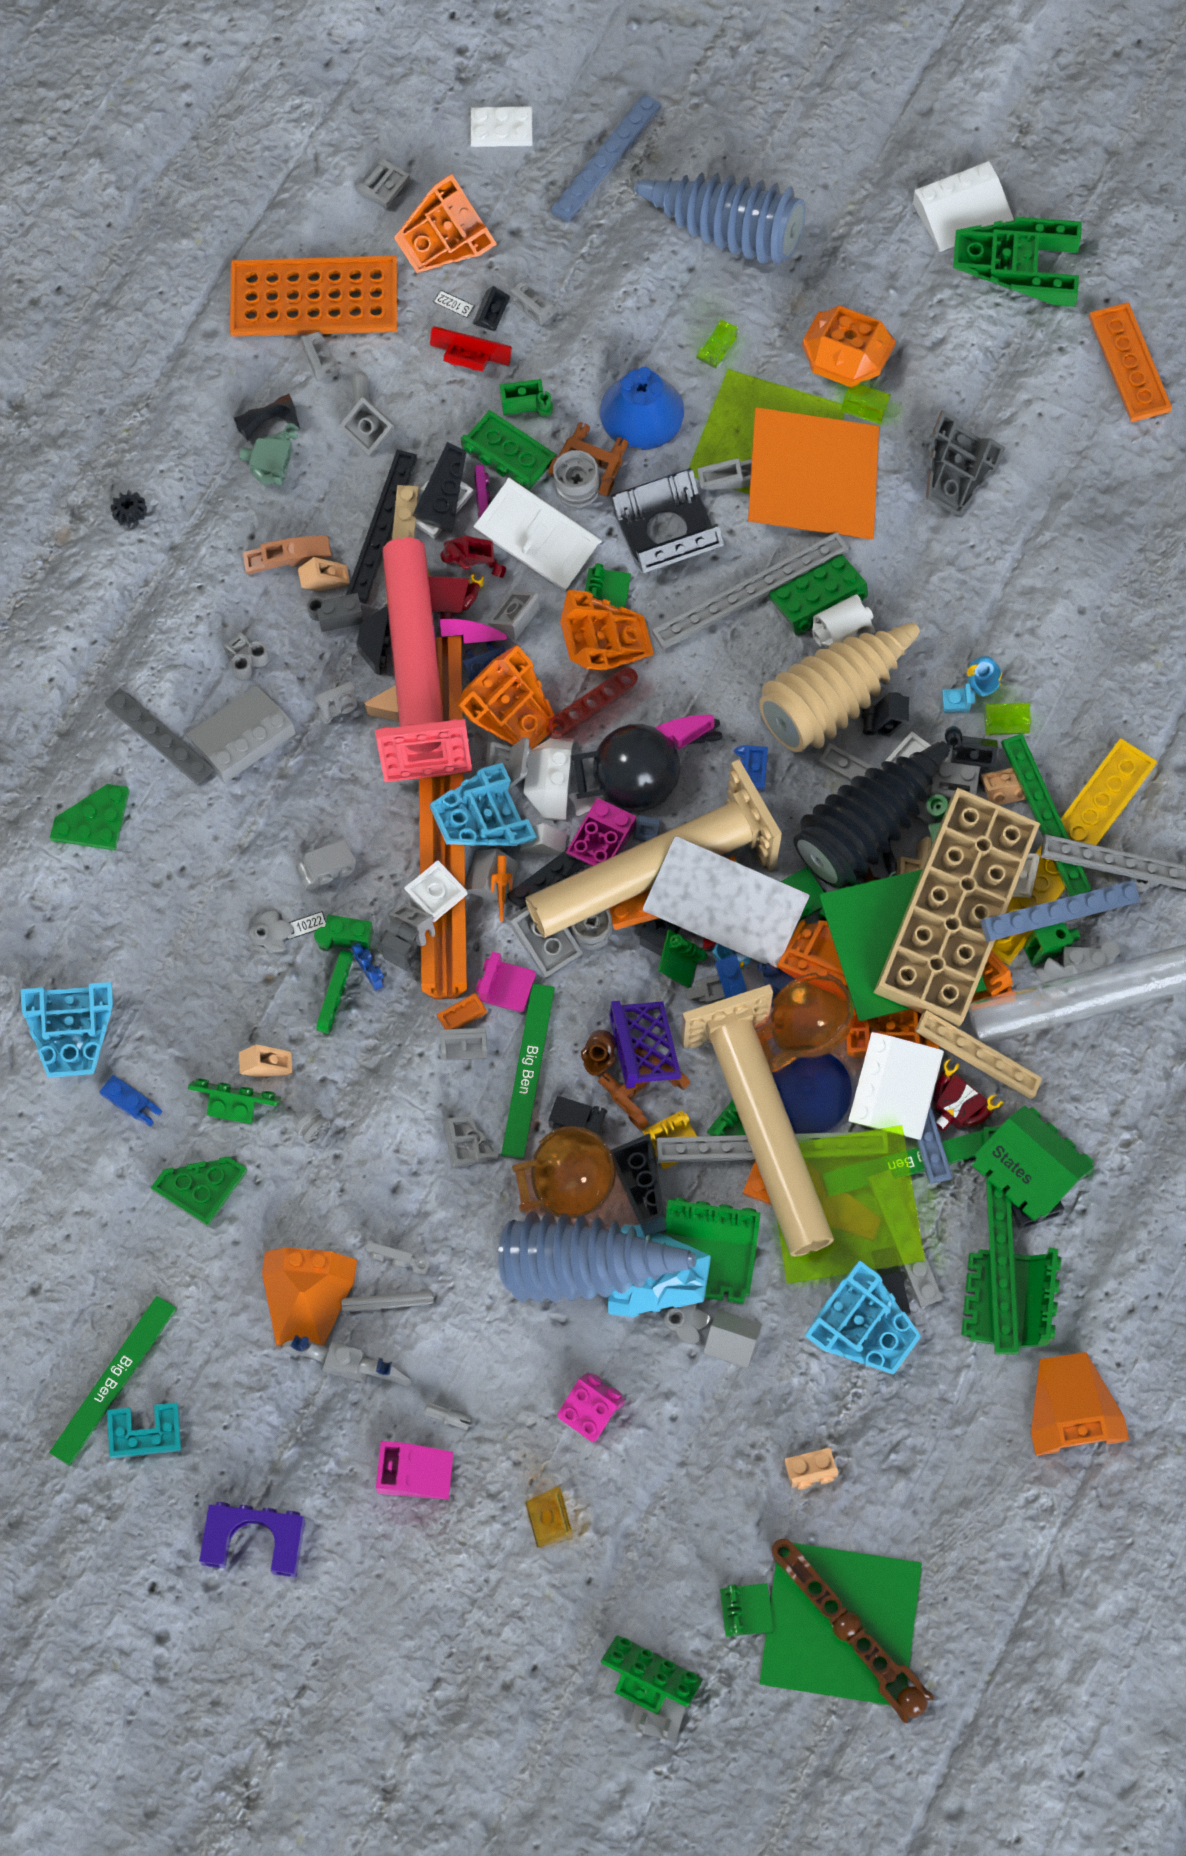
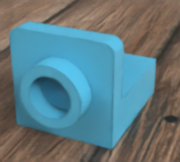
[942,683,975,713]

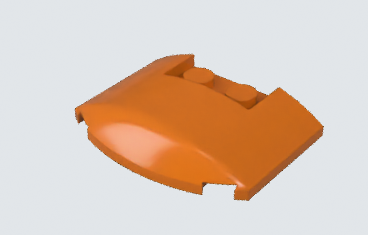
[777,920,852,1000]

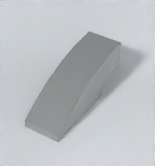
[697,458,752,489]

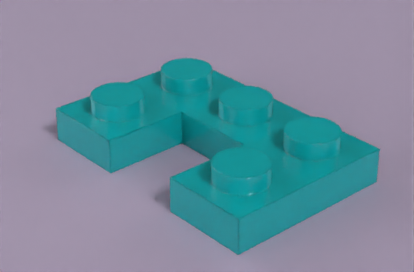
[107,1402,182,1458]

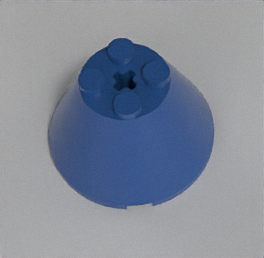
[600,367,684,450]

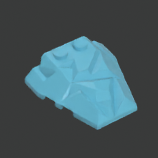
[429,763,537,846]
[21,982,113,1078]
[608,1224,711,1317]
[804,1261,921,1374]

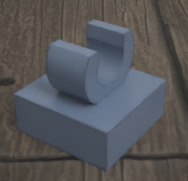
[635,815,660,841]

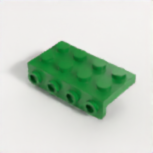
[461,410,557,491]
[769,554,868,635]

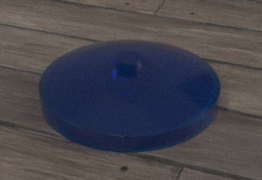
[769,1046,852,1134]

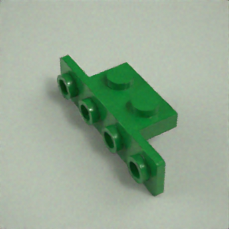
[188,1078,281,1124]

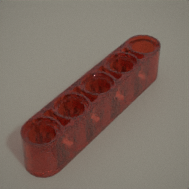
[546,668,638,739]

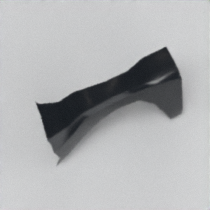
[233,394,300,442]

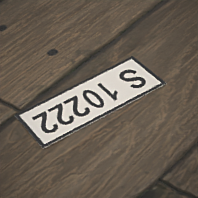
[433,290,475,318]
[287,911,326,940]

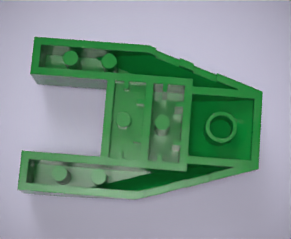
[953,217,1082,307]

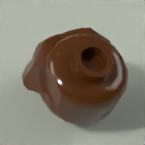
[581,1030,616,1076]

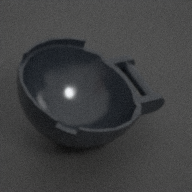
[570,724,680,812]

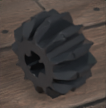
[110,490,147,528]

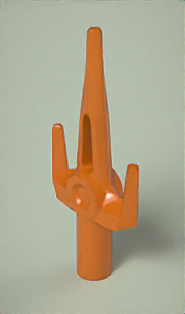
[491,855,512,922]

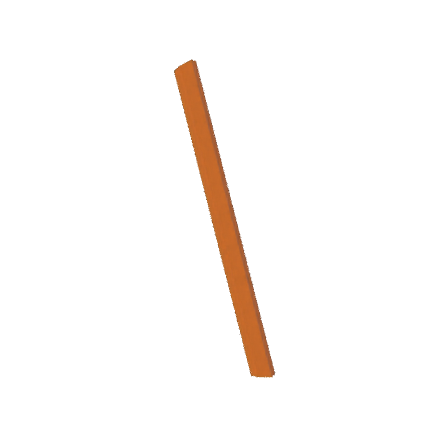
[419,636,467,999]

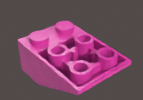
[566,798,637,866]
[376,1441,453,1500]

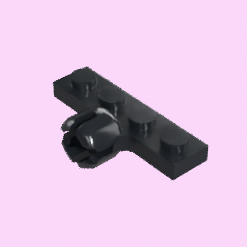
[507,849,586,910]

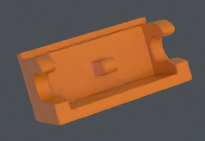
[982,950,1013,996]

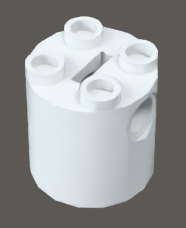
[812,594,875,649]

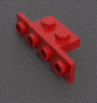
[430,326,512,372]

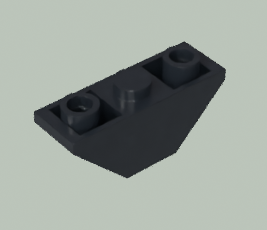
[357,607,390,675]

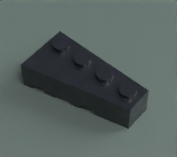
[607,1133,667,1238]

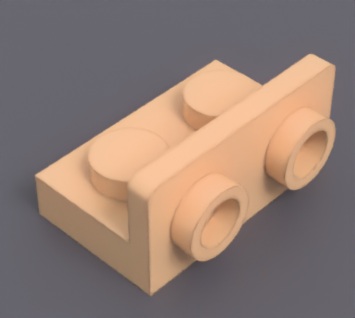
[981,768,1026,805]
[784,1448,839,1490]

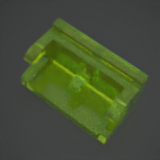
[696,320,738,369]
[841,384,891,425]
[984,703,1031,735]

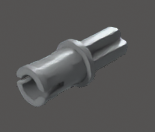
[424,1402,472,1431]

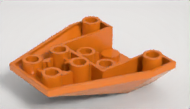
[1031,1352,1129,1456]

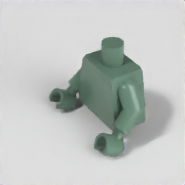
[240,423,299,485]

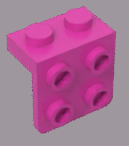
[476,952,536,1012]
[558,1372,626,1442]

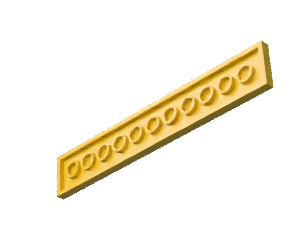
[991,738,1158,966]

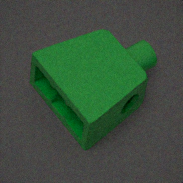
[1023,922,1080,967]

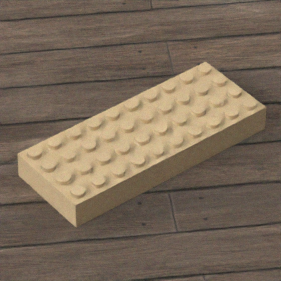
[873,788,1040,1028]

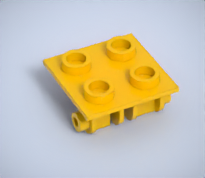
[642,1110,697,1170]

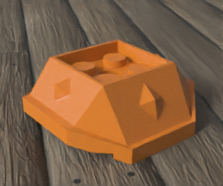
[802,305,896,387]

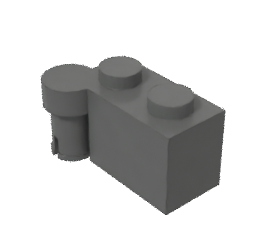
[380,917,419,971]

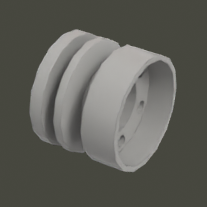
[553,450,600,508]

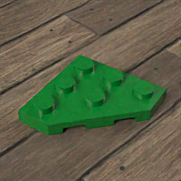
[50,784,130,851]
[151,1156,248,1227]

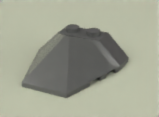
[926,410,1006,516]

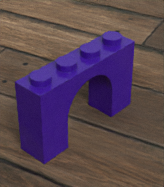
[199,1502,305,1578]

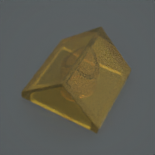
[525,1486,573,1548]

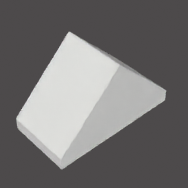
[520,823,567,855]

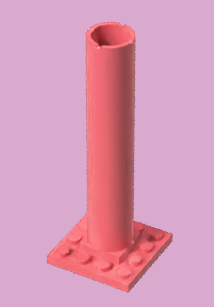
[375,537,472,782]

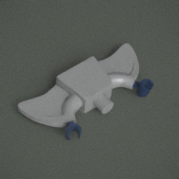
[281,1335,412,1387]

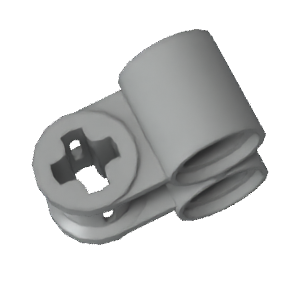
[222,632,269,680]

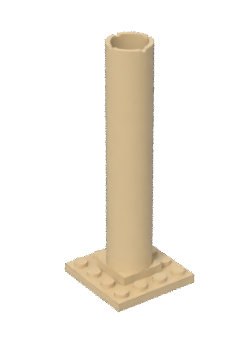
[526,759,782,938]
[681,984,834,1257]

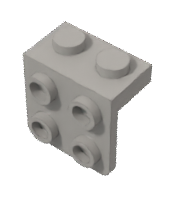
[485,737,531,790]

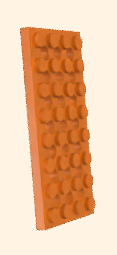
[230,256,397,337]

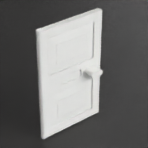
[473,478,602,591]

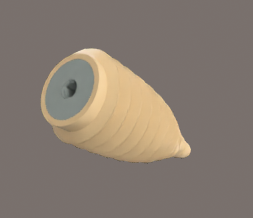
[759,622,920,752]

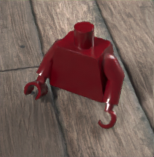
[440,536,506,578]

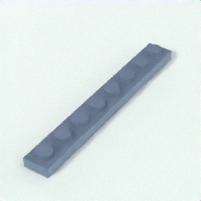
[551,94,661,223]
[980,880,1140,942]

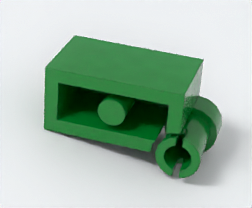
[499,379,553,417]
[314,914,374,951]

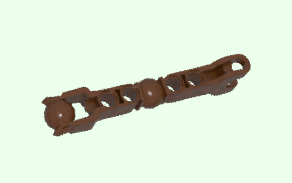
[772,1538,934,1724]

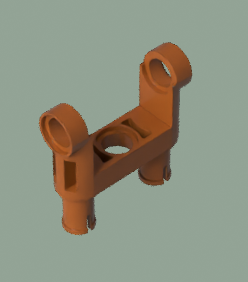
[549,422,629,497]
[598,1046,691,1131]

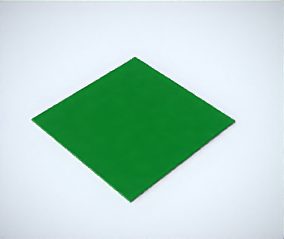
[819,869,987,1022]
[759,1543,922,1705]

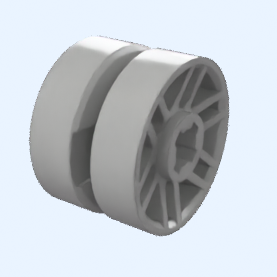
[571,909,612,950]

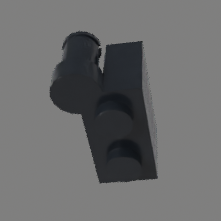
[861,692,909,737]
[945,726,998,768]
[548,1095,608,1141]

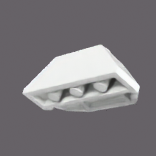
[524,737,574,821]

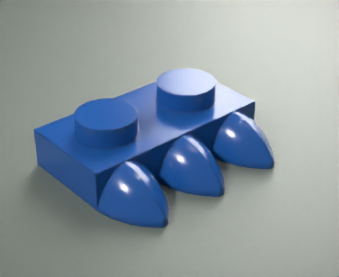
[733,745,768,791]
[351,943,384,991]

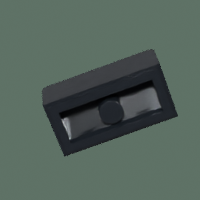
[473,286,511,331]

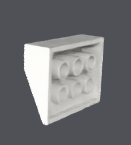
[913,161,1014,252]
[849,1032,944,1140]

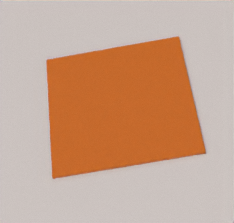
[748,407,879,540]

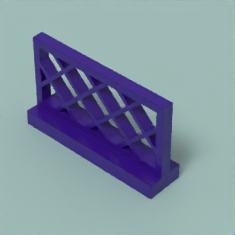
[609,1001,681,1088]

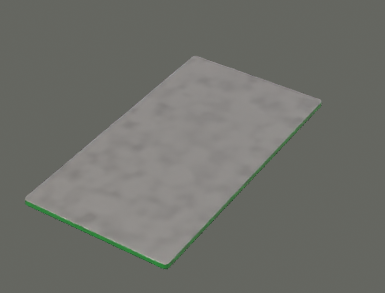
[642,836,809,968]

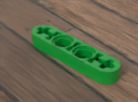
[316,950,354,1034]

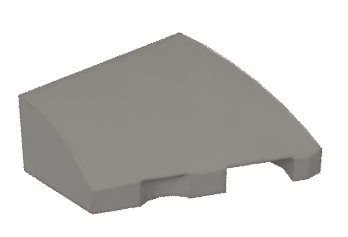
[444,1116,498,1167]

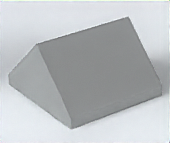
[339,396,395,456]
[488,591,540,641]
[465,848,519,904]
[703,1310,763,1369]

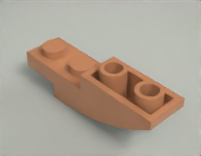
[242,536,332,575]

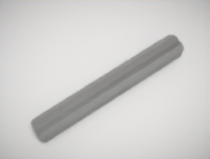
[341,1290,434,1312]

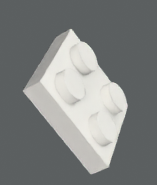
[404,861,468,922]

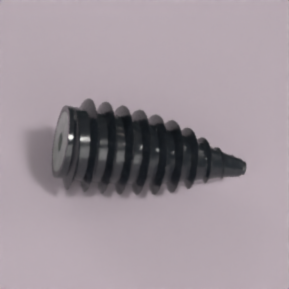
[793,741,950,888]

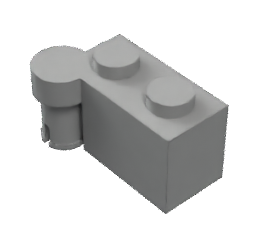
[296,840,356,891]
[1061,941,1119,980]

